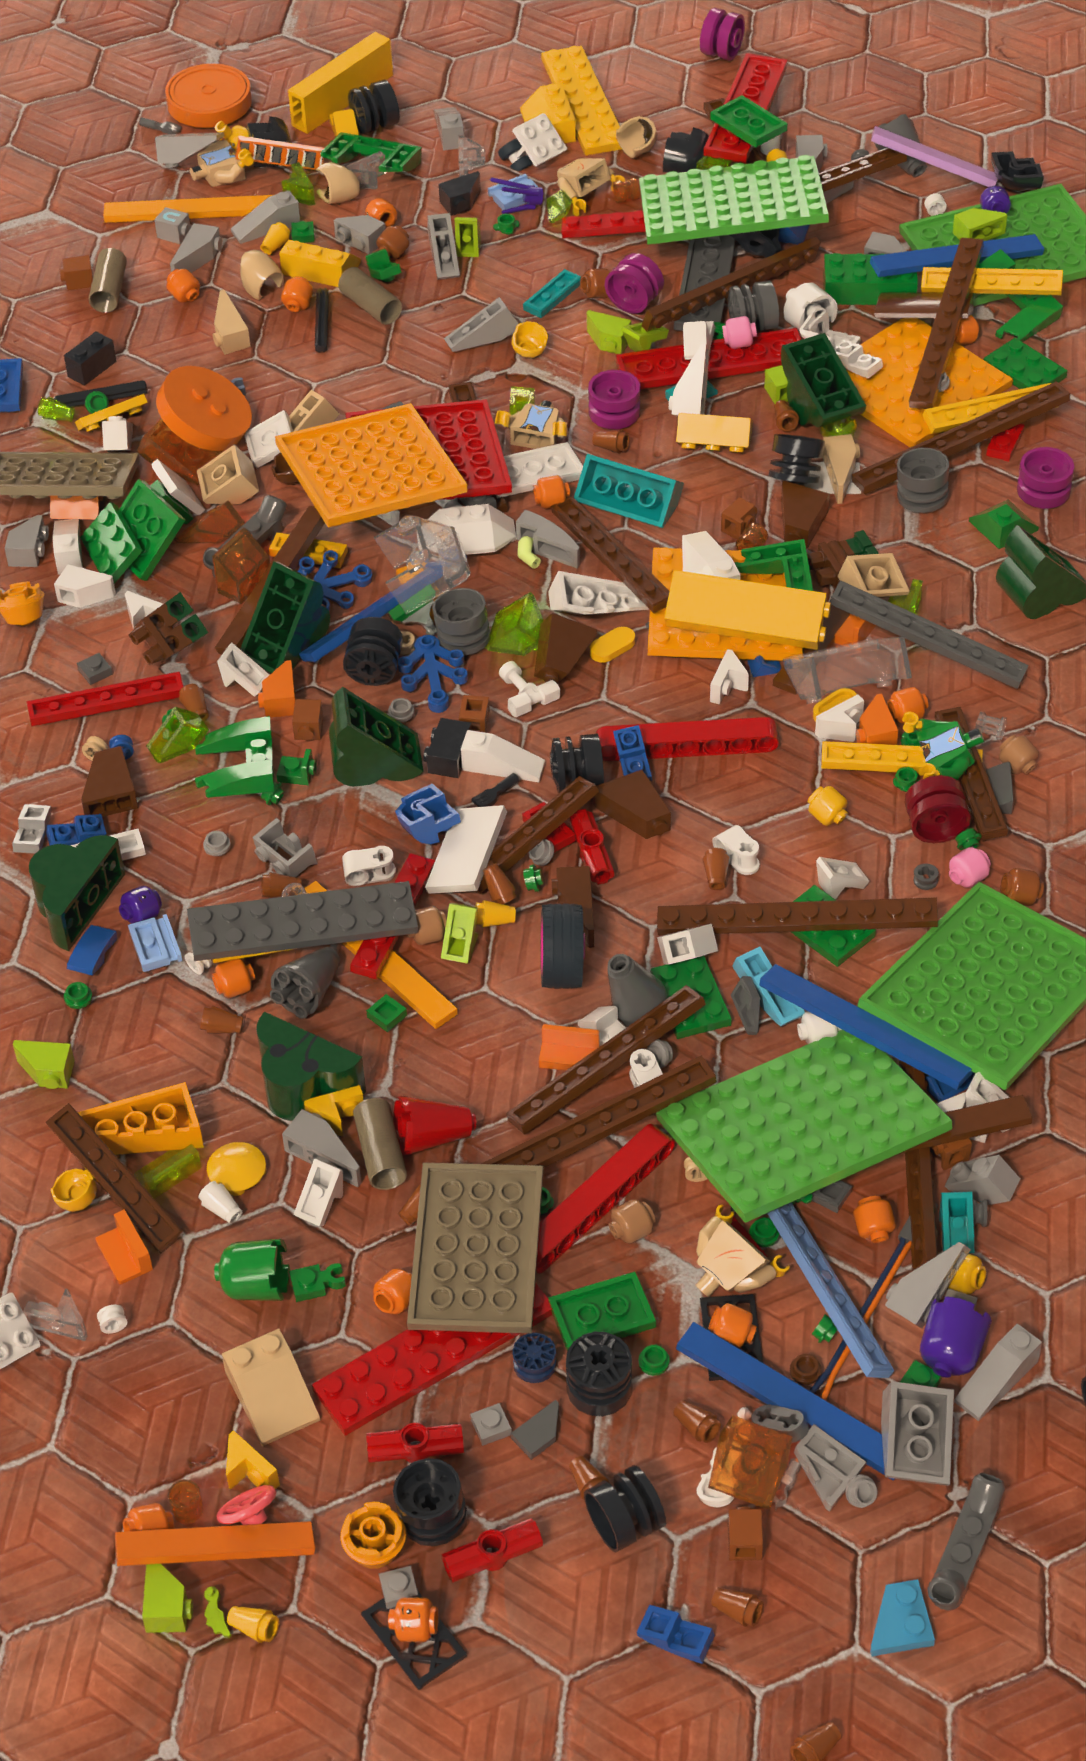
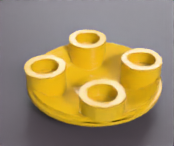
[207,1142,267,1196]

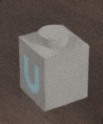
[154,207,192,244]

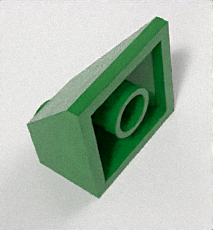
[969,499,1039,549]

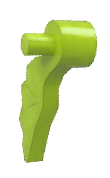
[204,1587,231,1638]

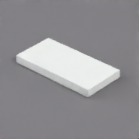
[496,442,583,498]
[425,805,507,894]

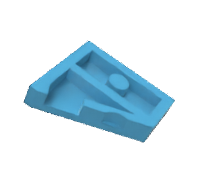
[870,1579,935,1657]

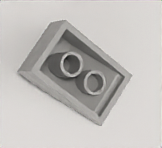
[881,1381,954,1486]

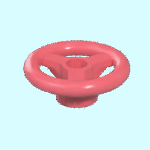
[217,1485,276,1525]

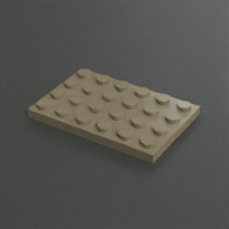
[0,452,140,499]
[407,1163,543,1333]

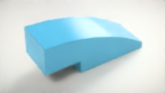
[732,947,805,1027]

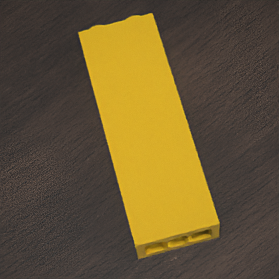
[288,32,393,134]
[664,570,831,650]

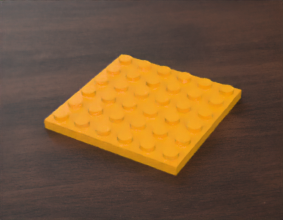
[845,318,1013,448]
[275,403,467,527]
[648,547,802,661]

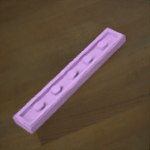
[871,126,997,187]

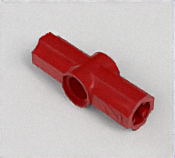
[570,809,614,885]
[366,1423,464,1463]
[441,1518,543,1583]

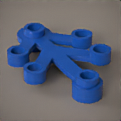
[298,550,372,610]
[398,635,468,713]

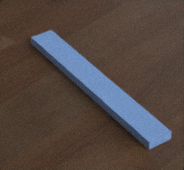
[767,1202,894,1378]

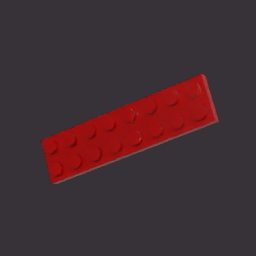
[703,53,788,163]
[616,328,802,389]
[312,1284,553,1436]

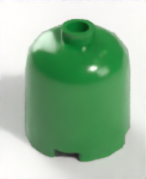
[214,1239,289,1301]

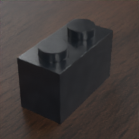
[64,331,116,386]
[423,718,472,778]

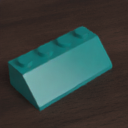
[574,454,684,528]

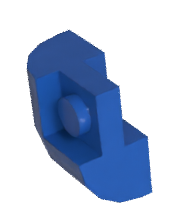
[395,784,461,844]

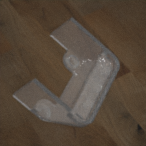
[374,515,471,614]
[783,637,912,704]

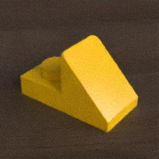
[329,109,359,137]
[304,1085,364,1136]
[226,1430,280,1490]

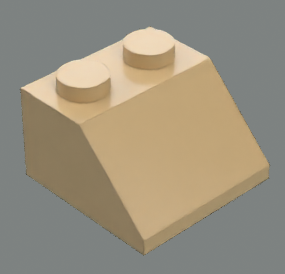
[197,444,259,504]
[838,553,910,597]

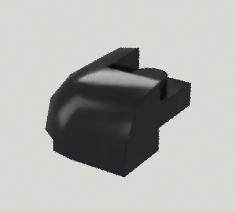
[246,116,292,167]
[663,127,712,173]
[991,151,1044,191]

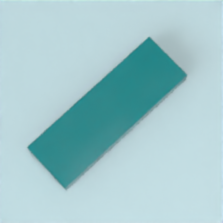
[523,269,581,318]

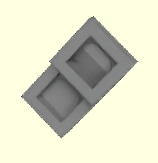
[12,804,51,854]

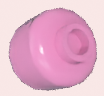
[722,316,757,349]
[949,847,991,888]

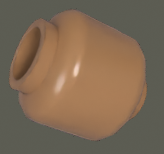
[999,735,1039,775]
[407,906,446,945]
[608,1199,655,1244]

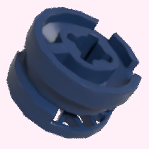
[512,1333,557,1383]

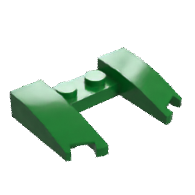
[321,132,422,172]
[973,249,1063,342]
[735,539,813,591]
[195,716,274,798]

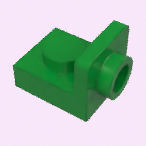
[276,749,317,785]

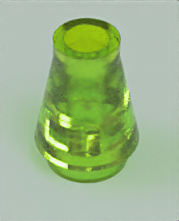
[38,396,75,422]

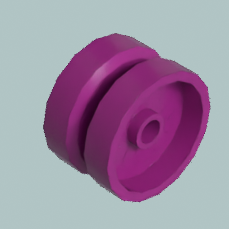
[700,7,745,61]
[605,253,664,314]
[588,370,640,429]
[1017,447,1075,509]

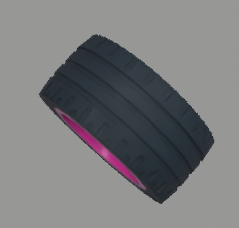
[541,904,585,989]

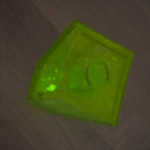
[485,592,544,656]

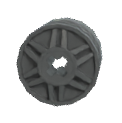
[728,280,779,331]
[897,448,949,513]
[432,588,491,656]

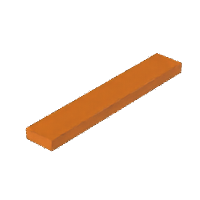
[115,1521,315,1566]

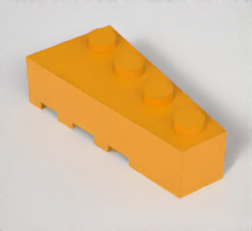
[77,1082,204,1155]

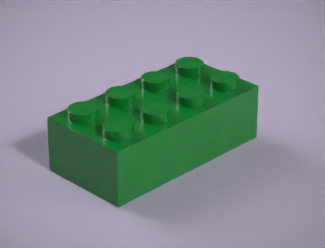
[823,253,918,305]

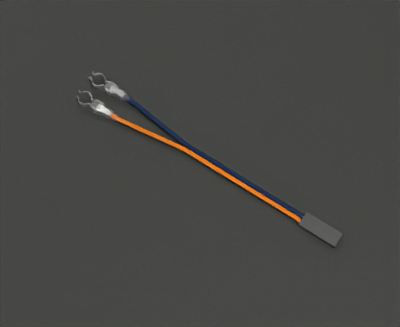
[738,1204,939,1511]

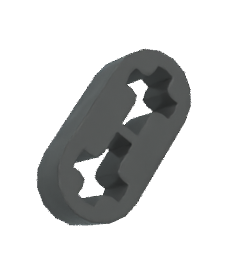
[751,1404,809,1443]

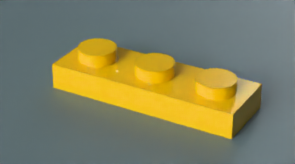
[75,394,148,432]
[269,532,348,568]

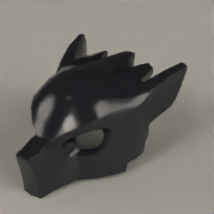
[729,228,782,258]

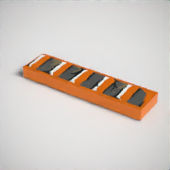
[235,136,324,170]

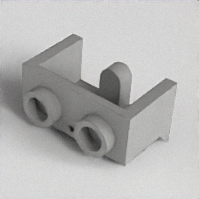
[253,818,317,877]

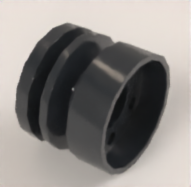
[348,79,400,134]
[768,434,825,485]
[343,617,403,686]
[550,733,604,793]
[566,1331,632,1417]
[393,1458,468,1547]
[584,1465,666,1553]

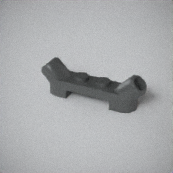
[203,495,287,581]
[927,1473,1006,1611]

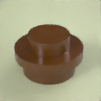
[790,1354,821,1385]

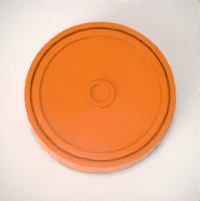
[165,64,252,128]
[156,366,252,451]

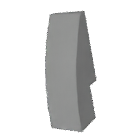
[516,509,580,569]

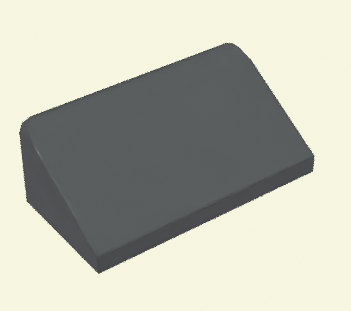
[985,762,1013,814]

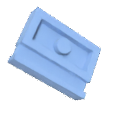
[488,174,538,210]
[128,914,182,972]

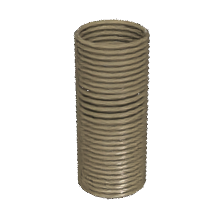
[88,248,127,313]
[338,267,402,325]
[353,1098,407,1190]

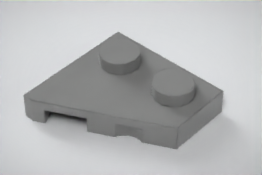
[794,1424,866,1512]

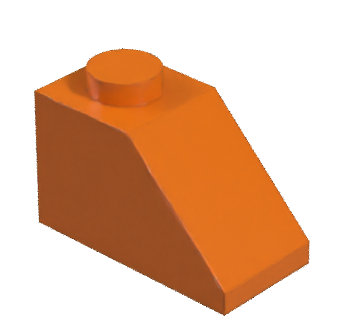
[258,660,295,718]
[856,693,898,745]

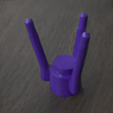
[490,178,543,214]

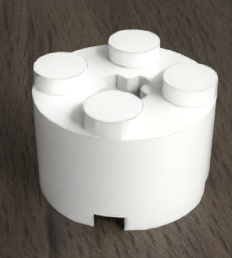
[784,283,838,334]

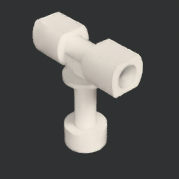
[499,661,560,717]

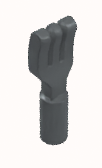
[139,117,182,134]

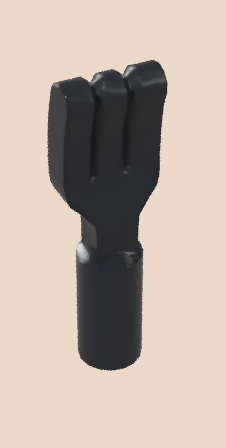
[471,773,519,807]

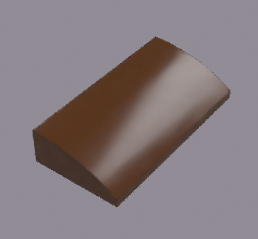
[875,293,974,318]

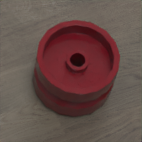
[904,775,971,844]

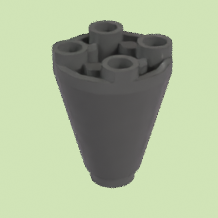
[874,114,927,177]
[270,947,340,1019]
[607,954,667,1027]

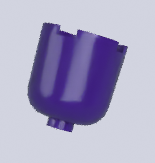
[919,1297,992,1378]

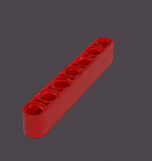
[595,717,779,761]
[536,1123,675,1274]

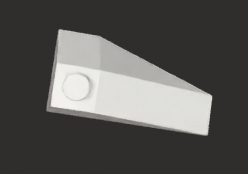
[682,531,741,580]
[548,571,649,615]

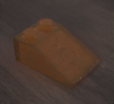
[136,418,224,485]

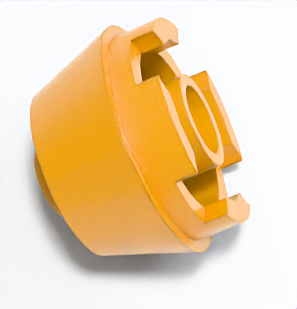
[0,581,44,625]
[341,1502,406,1569]

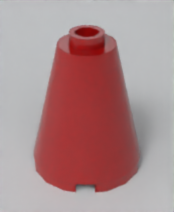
[393,1096,476,1155]

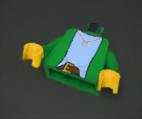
[902,712,985,780]

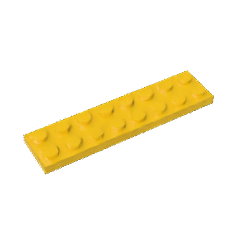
[541,46,622,156]

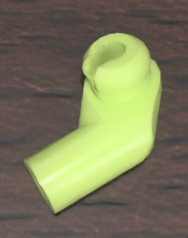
[517,536,541,569]

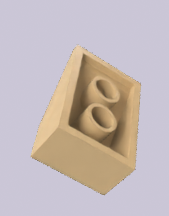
[222,1329,320,1446]

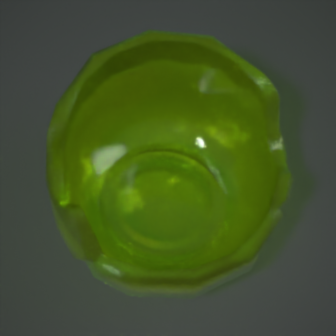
[818,417,857,437]

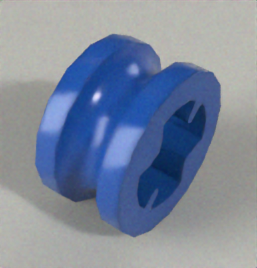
[109,734,134,760]

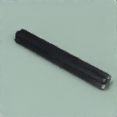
[315,288,329,353]
[54,380,147,410]

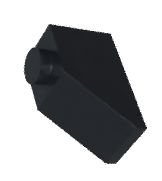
[438,171,481,216]

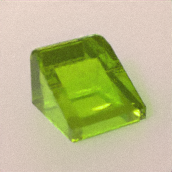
[547,190,573,223]
[509,386,535,416]

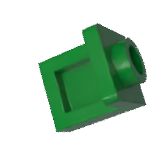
[365,249,402,282]

